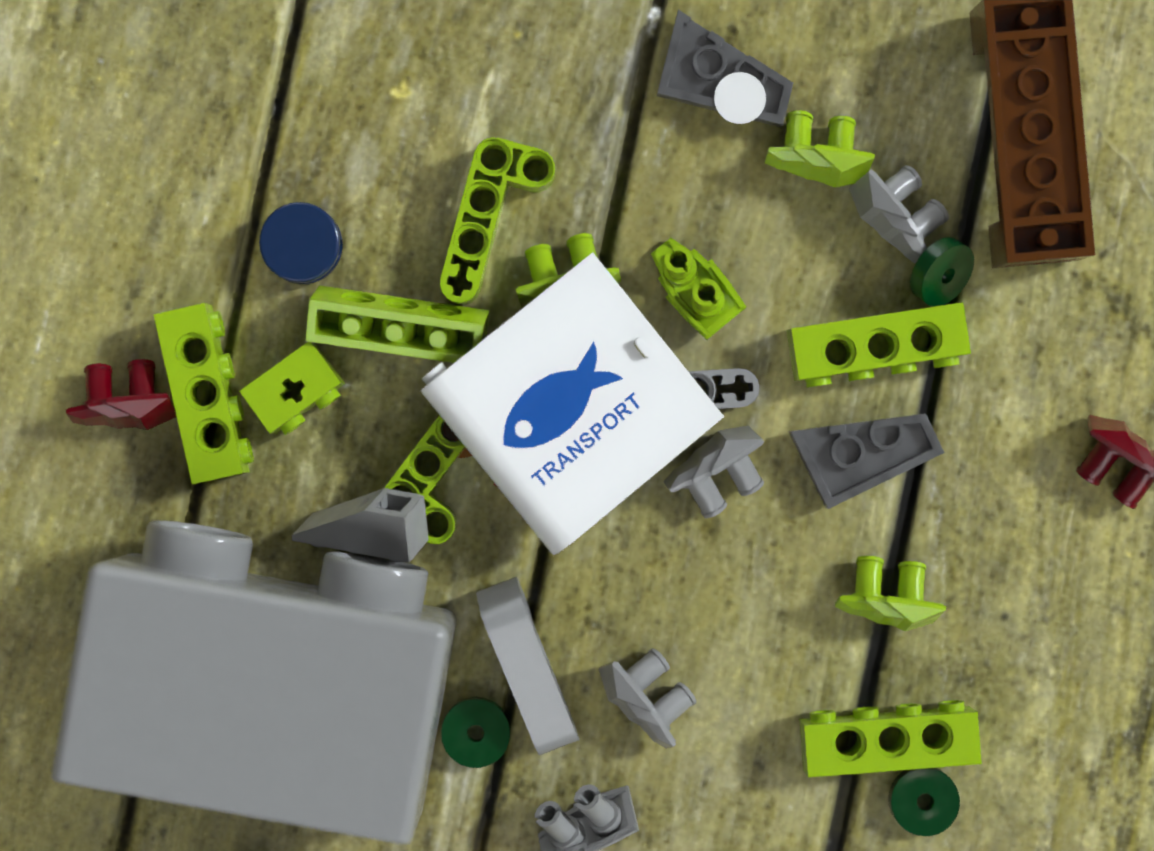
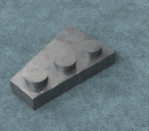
[657,9,793,127]
[789,414,945,509]

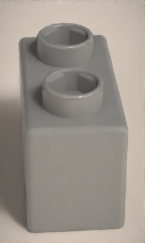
[51,520,457,844]

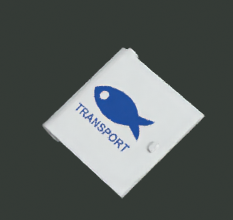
[421,252,724,556]

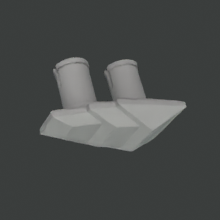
[849,165,949,264]
[664,425,764,518]
[599,648,697,748]
[535,784,639,851]

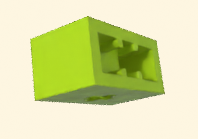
[239,342,345,435]

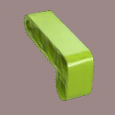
[440,137,555,305]
[384,415,466,544]

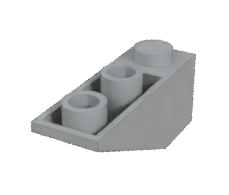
[292,488,429,563]

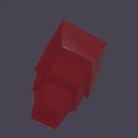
[66,359,176,430]
[1076,415,1154,509]

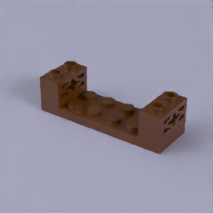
[969,0,1095,269]

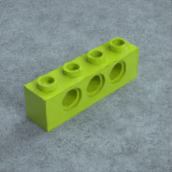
[305,285,490,363]
[786,302,971,388]
[153,303,254,485]
[799,700,982,778]

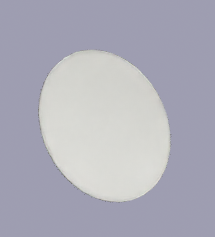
[714,72,766,124]

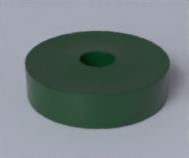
[910,237,974,307]
[441,697,511,768]
[888,768,960,836]

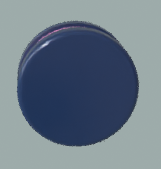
[259,202,343,284]

